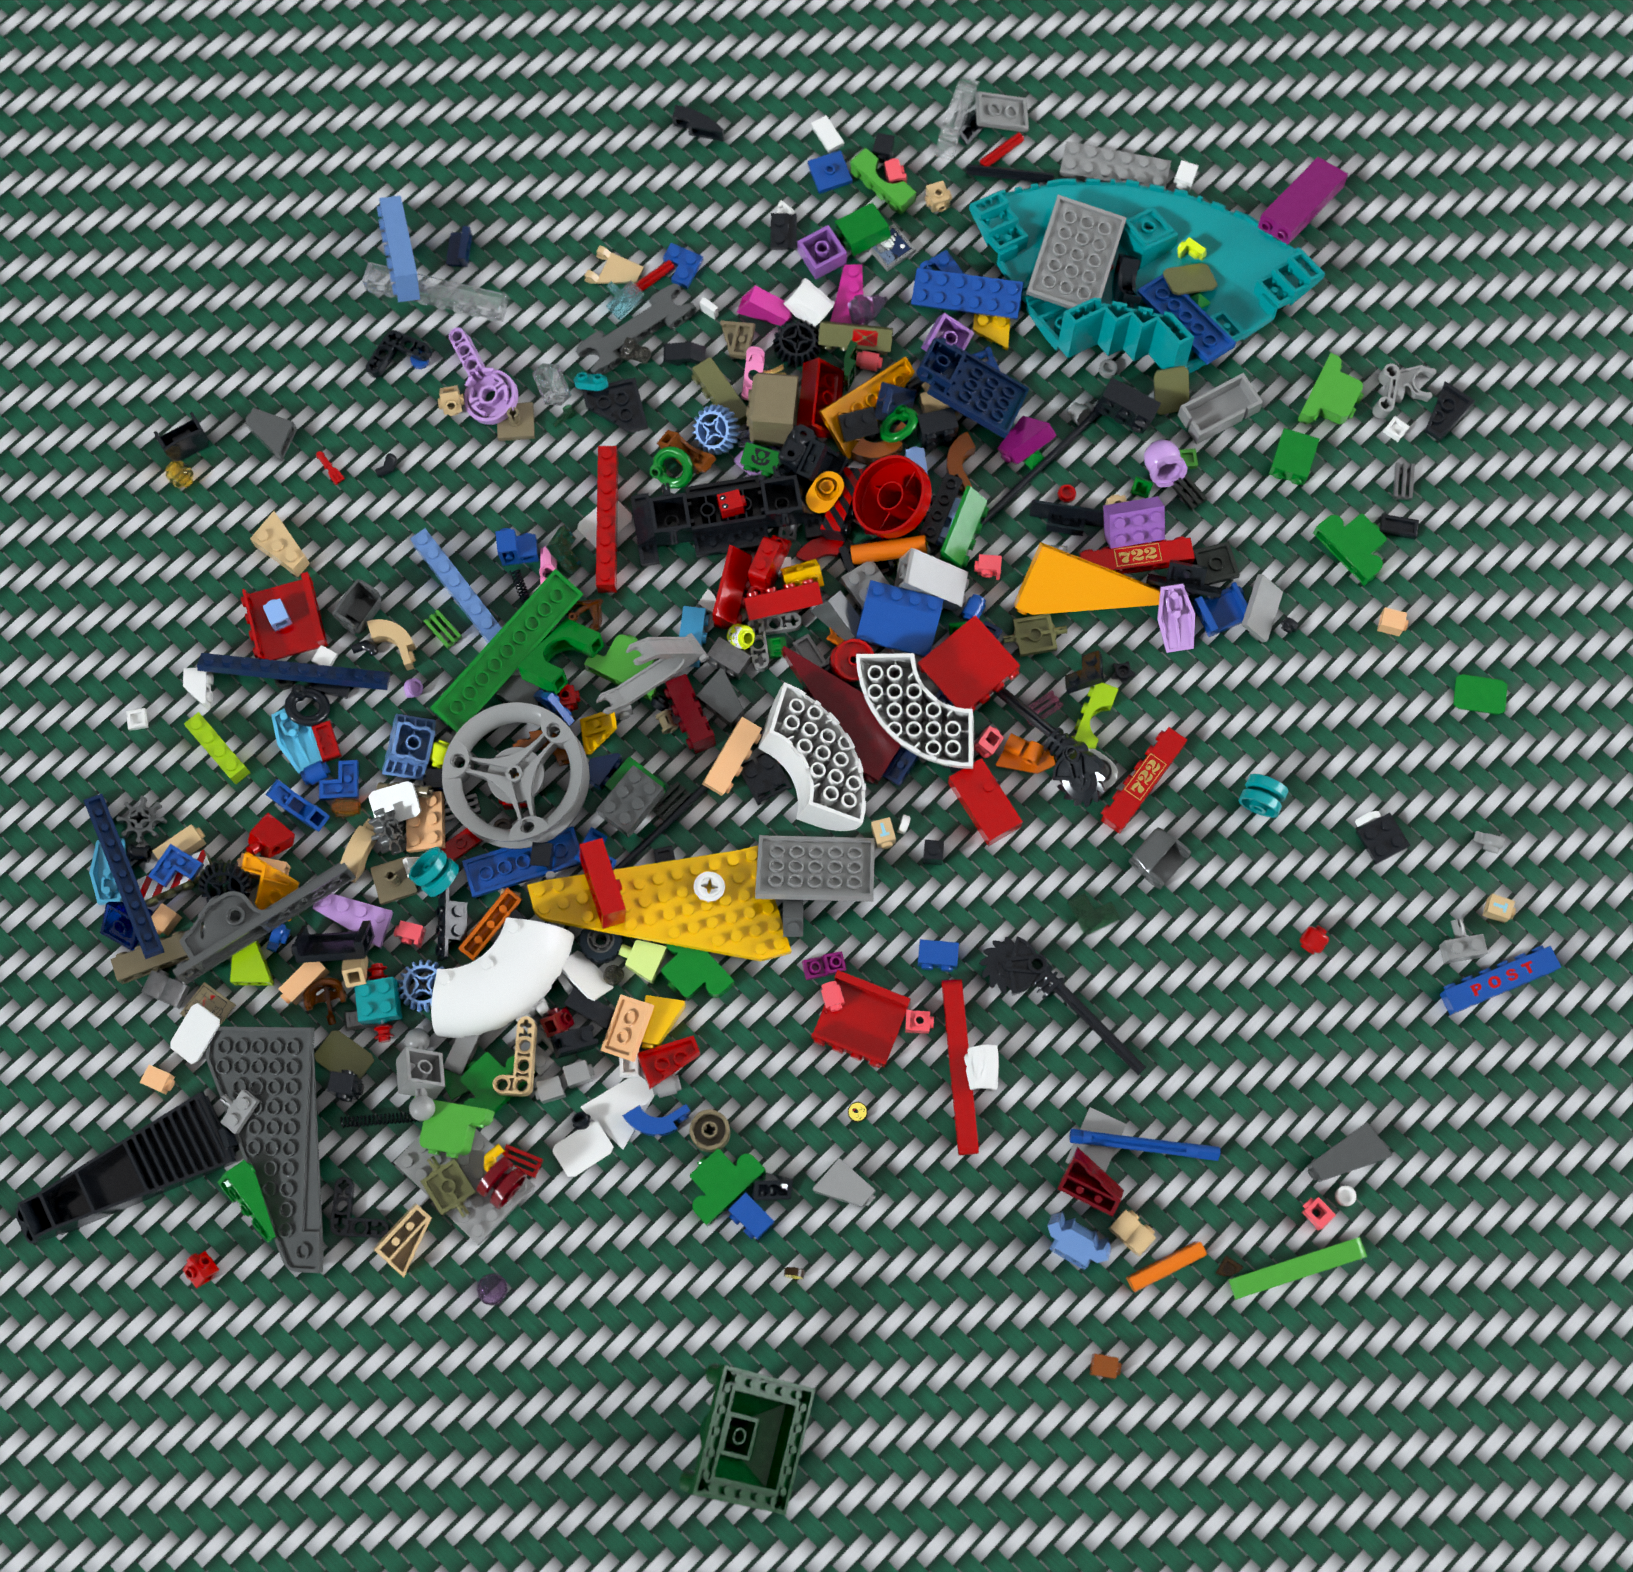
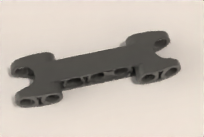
[576,284,696,375]

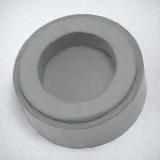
[1099,359,1118,378]

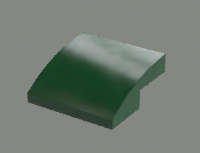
[844,340,857,392]

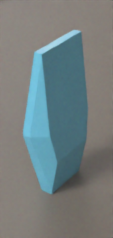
[271,708,323,774]
[89,838,127,905]

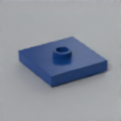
[807,150,852,194]

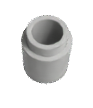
[652,1074,682,1098]

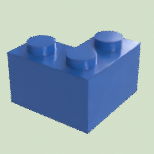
[495,528,540,566]

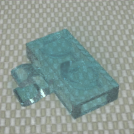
[606,281,645,320]

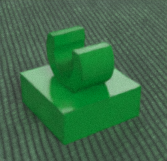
[766,637,786,659]

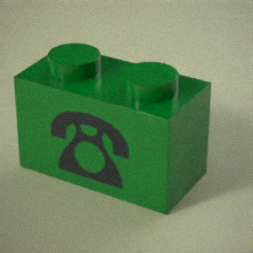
[740,442,779,478]

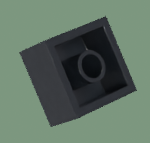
[916,407,959,450]

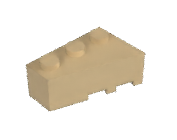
[250,511,310,577]
[373,1203,432,1277]

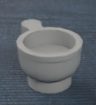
[1068,402,1095,425]
[1473,831,1506,854]

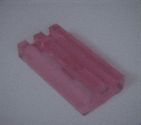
[1028,690,1063,727]

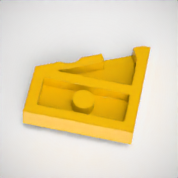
[973,314,1010,350]
[580,712,617,755]

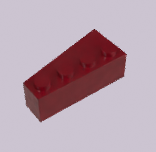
[664,674,716,754]

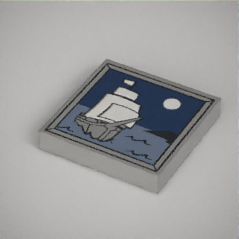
[868,224,916,272]

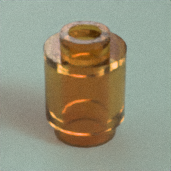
[331,798,361,817]

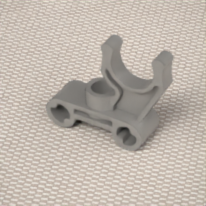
[1372,363,1436,419]

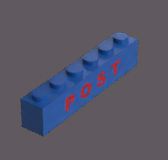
[1440,945,1561,1015]

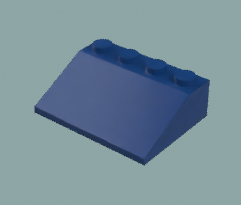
[856,580,944,657]

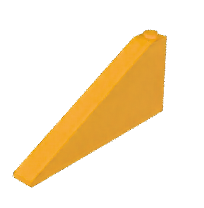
[1013,542,1160,615]

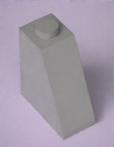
[813,1158,876,1207]

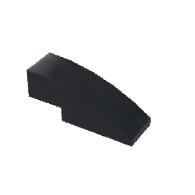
[672,104,724,141]
[564,987,615,1031]

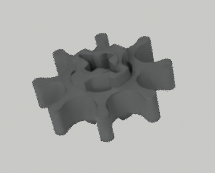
[116,796,167,845]
[368,808,406,855]

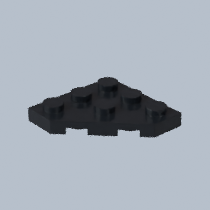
[582,377,648,433]

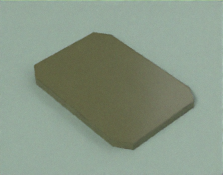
[1162,263,1218,295]
[1154,365,1189,415]
[314,1031,374,1079]

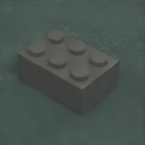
[596,765,665,838]

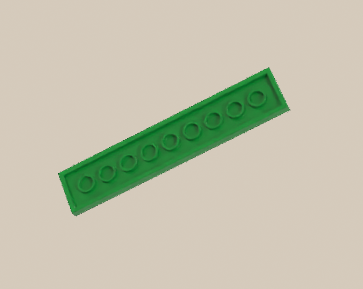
[430,569,583,733]

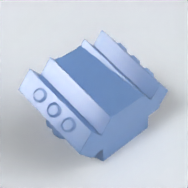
[382,714,436,780]
[1048,1211,1111,1270]

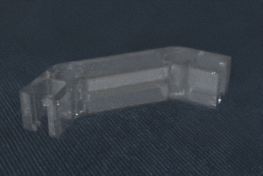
[934,77,980,160]

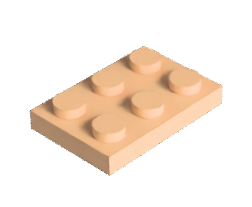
[406,791,446,853]
[600,994,654,1062]

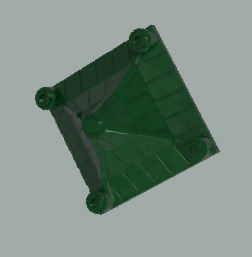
[679,1363,816,1515]

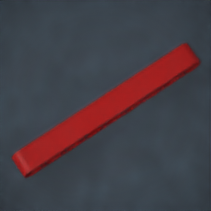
[942,979,979,1156]

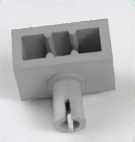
[1439,919,1488,964]

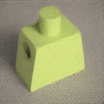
[618,940,668,984]

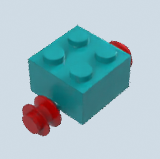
[354,963,403,1043]

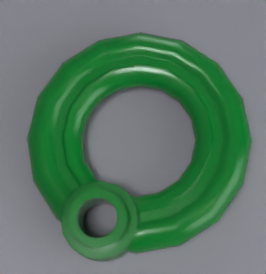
[880,404,919,443]
[650,446,694,489]

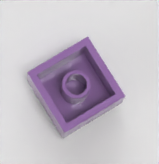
[797,225,847,279]

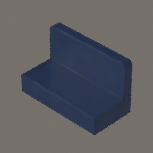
[446,226,473,267]

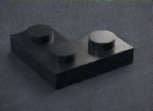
[1065,650,1104,694]

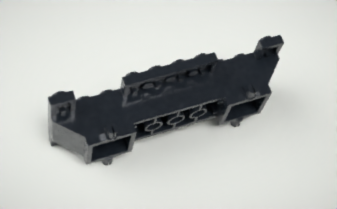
[630,465,824,567]

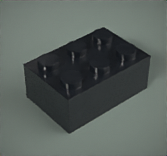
[1094,378,1161,434]

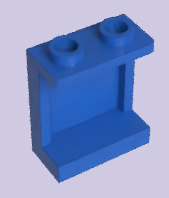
[1192,582,1248,637]

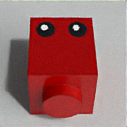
[717,489,747,519]

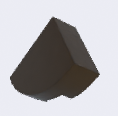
[1215,1256,1243,1277]

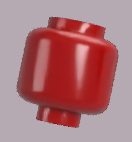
[1300,925,1329,955]

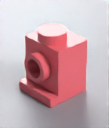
[884,158,907,183]
[974,554,1002,580]
[974,726,1005,759]
[394,920,426,948]
[905,1010,934,1034]
[1302,1197,1336,1231]

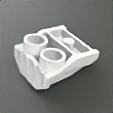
[784,278,835,327]
[964,1045,999,1091]

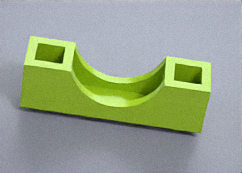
[1071,683,1119,755]
[184,712,251,785]

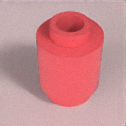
[856,351,883,372]
[821,981,845,1012]

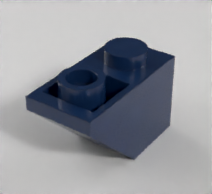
[588,753,623,791]

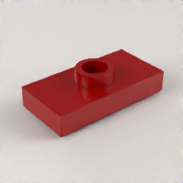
[311,720,342,762]
[441,828,483,861]

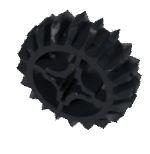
[773,319,822,368]
[198,859,253,903]

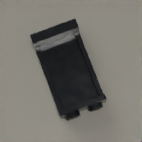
[291,920,375,963]

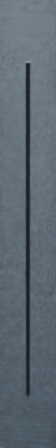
[613,409,1100,870]

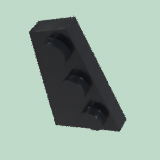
[1425,381,1475,442]

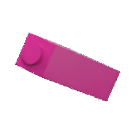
[736,286,793,326]

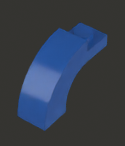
[265,779,330,832]
[622,1104,691,1137]

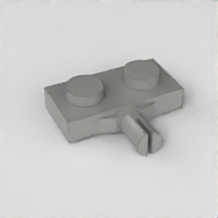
[220,1089,260,1134]

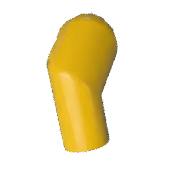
[484,1143,504,1172]

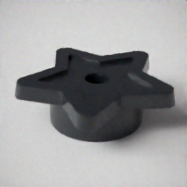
[1111,661,1136,685]

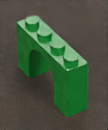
[518,618,604,695]

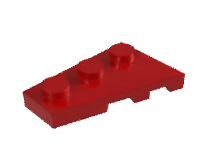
[637,1035,700,1089]

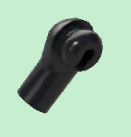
[908,378,925,399]
[351,640,379,656]

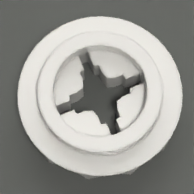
[694,872,725,903]

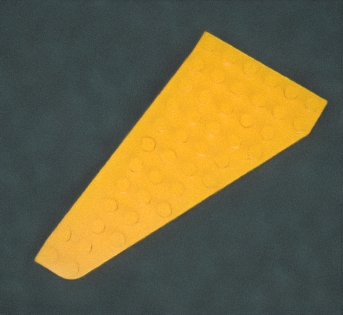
[527,845,792,962]

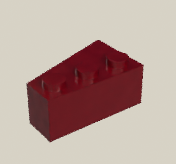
[1058,1147,1124,1217]

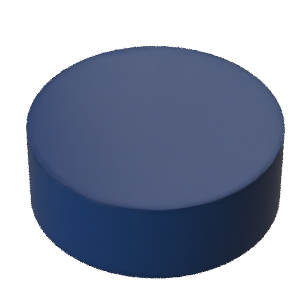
[410,350,429,369]

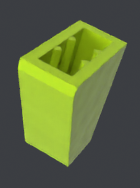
[230,940,274,986]

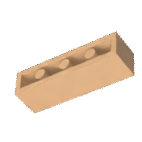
[702,717,762,796]

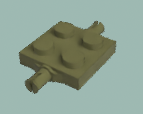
[1003,614,1067,657]
[420,1156,477,1218]

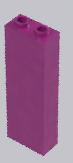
[1258,157,1348,245]

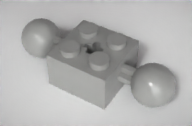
[396,1028,445,1121]

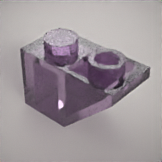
[848,294,888,324]

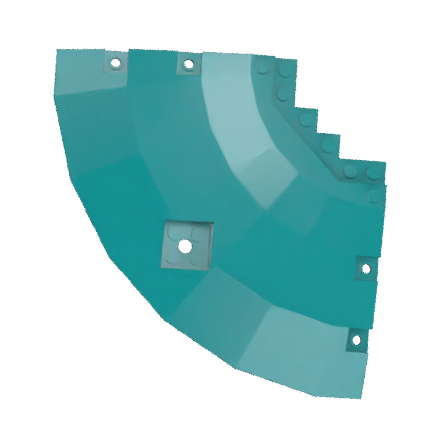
[969,179,1325,374]

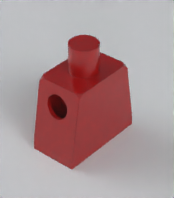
[246,813,295,858]

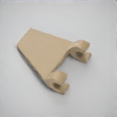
[585,245,644,284]

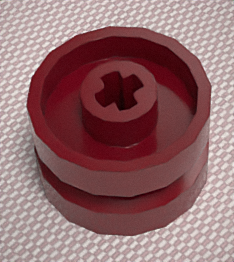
[476,1156,527,1209]

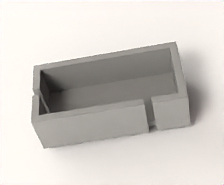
[1178,373,1263,445]

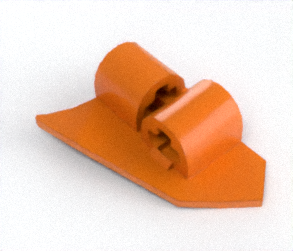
[996,733,1055,774]

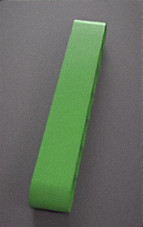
[1228,1237,1367,1300]

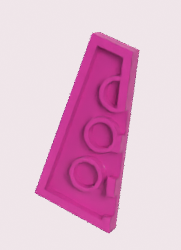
[830,264,864,325]

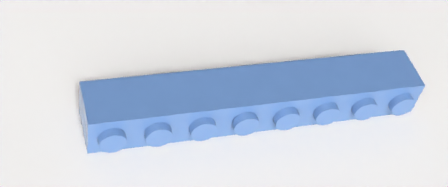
[410,528,502,643]

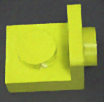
[1177,237,1207,261]

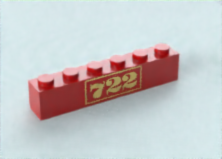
[1079,536,1195,574]
[1101,727,1187,834]

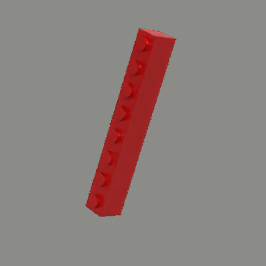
[596,446,618,593]

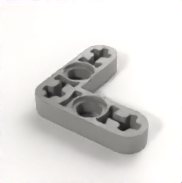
[748,613,802,672]

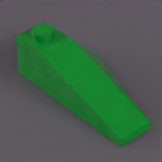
[217,1160,275,1243]

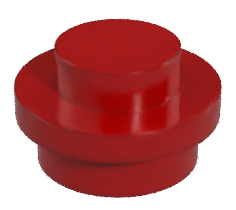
[1058,485,1076,503]

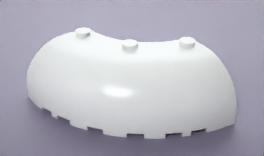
[856,653,974,769]
[758,682,866,831]
[431,917,575,1038]

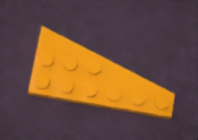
[818,357,915,459]

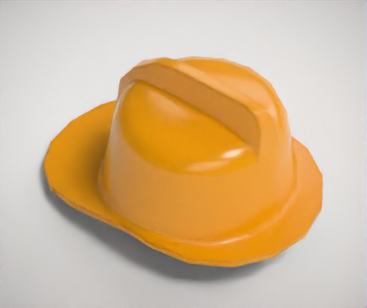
[806,471,844,513]

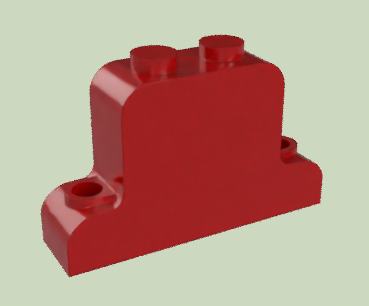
[746,535,792,597]

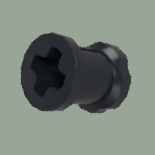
[127,844,152,863]

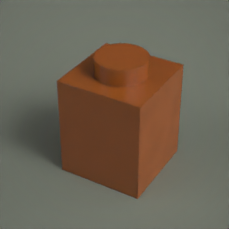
[1089,1353,1122,1379]

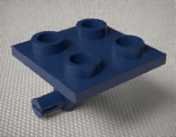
[874,382,917,425]

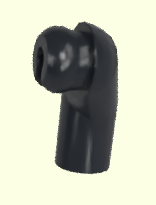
[375,453,397,478]

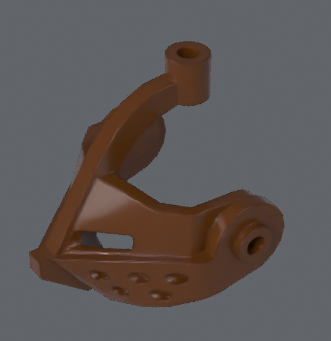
[565,598,603,631]
[303,978,347,1025]

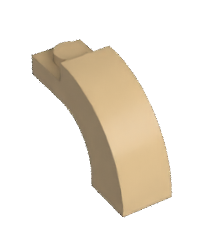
[367,619,416,671]
[341,818,378,883]

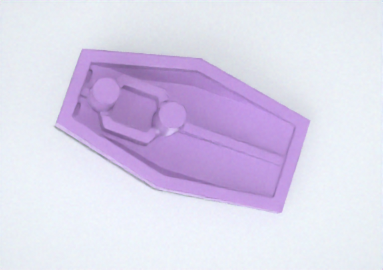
[1157,583,1195,653]

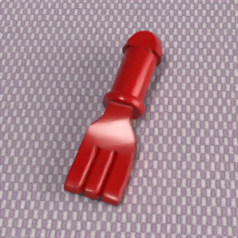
[316,451,345,485]

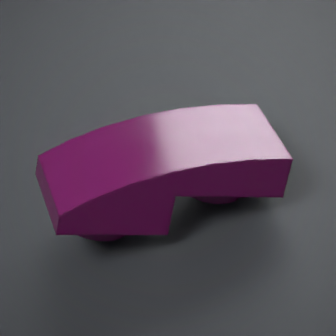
[802,951,847,981]

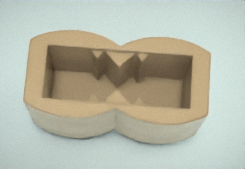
[1108,1210,1156,1257]

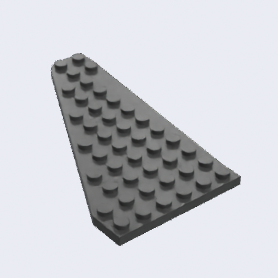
[206,1027,323,1273]

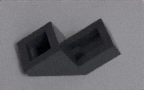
[663,342,706,366]

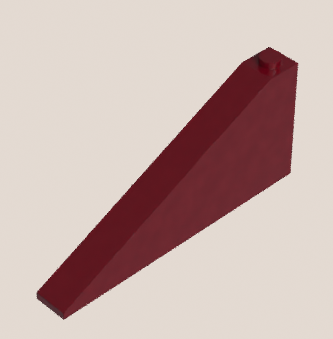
[782,646,902,785]

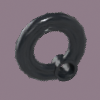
[284,684,331,727]

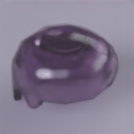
[476,1273,508,1306]

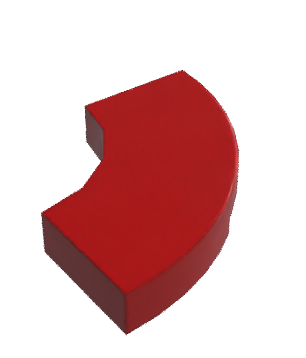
[796,537,845,562]

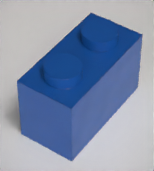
[918,939,959,972]
[729,1192,775,1240]

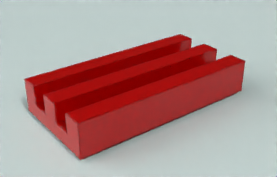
[502,1144,543,1178]

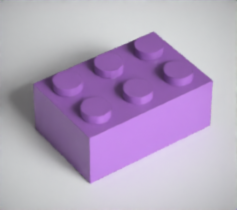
[1103,496,1165,549]

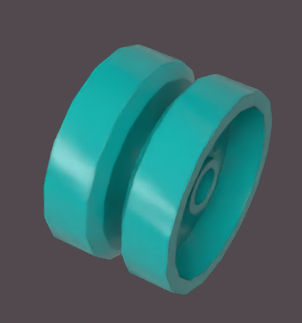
[1238,774,1289,818]
[409,847,459,897]

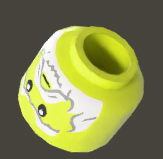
[727,624,755,650]

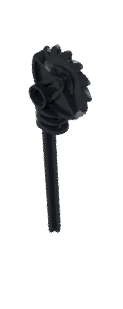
[993,687,1106,807]
[980,936,1146,1075]

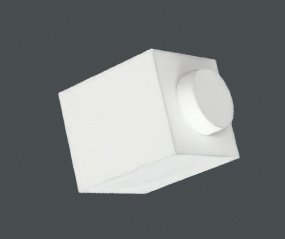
[1172,160,1198,193]

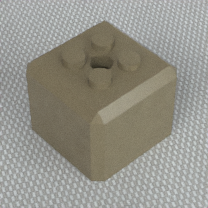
[746,372,799,447]

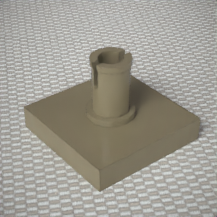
[497,402,535,441]
[370,856,419,905]

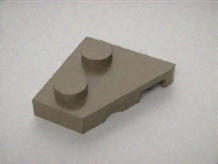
[720,320,756,359]

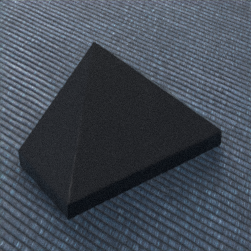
[956,109,984,145]
[752,1172,793,1200]

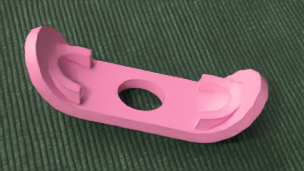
[741,346,765,401]

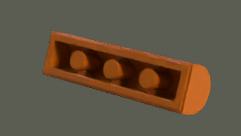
[850,535,928,565]
[458,887,523,961]
[1126,1241,1207,1292]

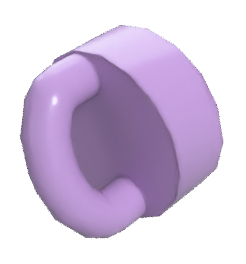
[404,678,423,698]

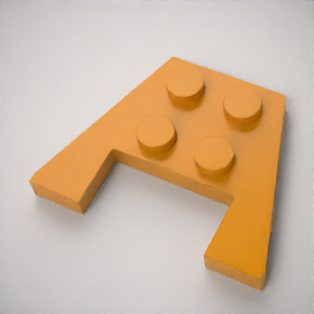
[241,852,300,921]

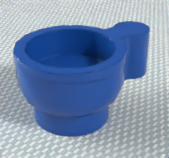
[266,924,291,953]

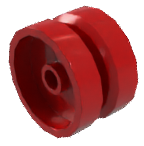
[829,639,874,682]

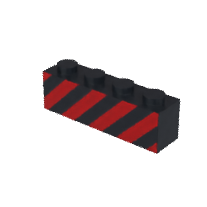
[820,467,864,542]

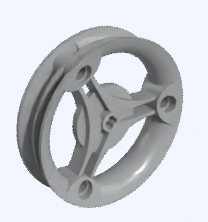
[442,702,590,849]

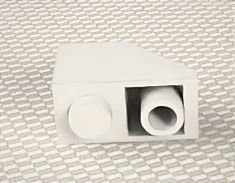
[183,668,214,709]

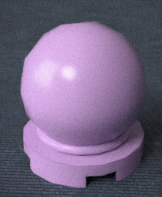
[1144,439,1187,487]

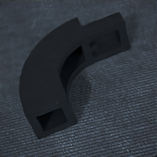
[1113,254,1142,307]

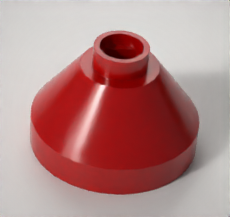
[853,455,932,538]

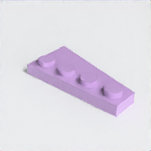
[313,894,393,949]

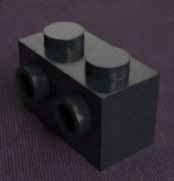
[327,1069,364,1102]

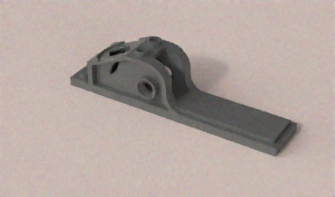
[173,862,356,984]

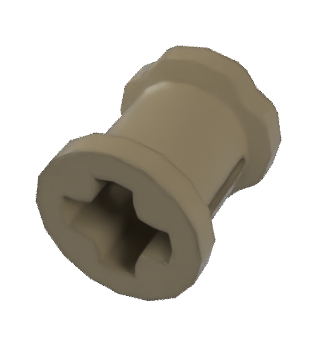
[655,710,678,734]

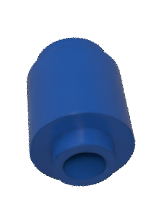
[961,594,986,621]
[300,760,331,785]

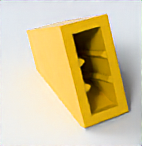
[641,995,686,1049]

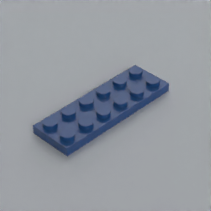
[911,268,1024,320]
[1137,274,1236,364]
[462,826,581,898]

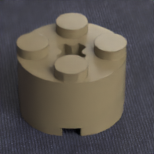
[689,1109,731,1152]

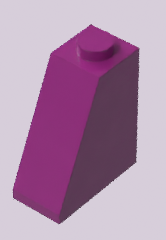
[997,416,1056,464]

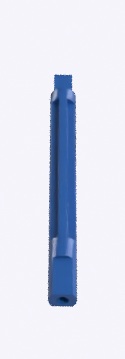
[1069,1129,1220,1161]

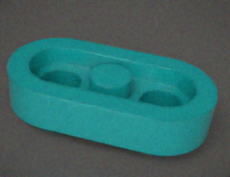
[574,372,608,391]

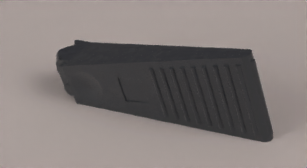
[16,1091,237,1244]

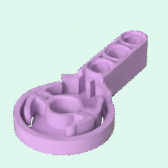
[449,327,518,425]

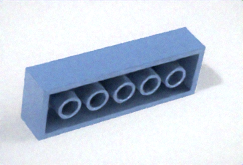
[377,195,420,302]

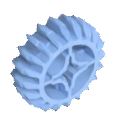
[692,405,740,455]
[398,960,445,1012]

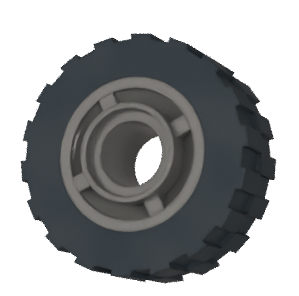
[579,929,623,964]

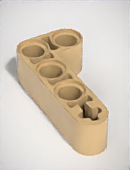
[493,1016,537,1097]

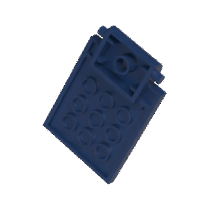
[917,337,1030,439]

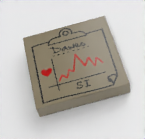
[180,982,236,1027]

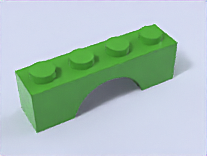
[850,148,916,215]

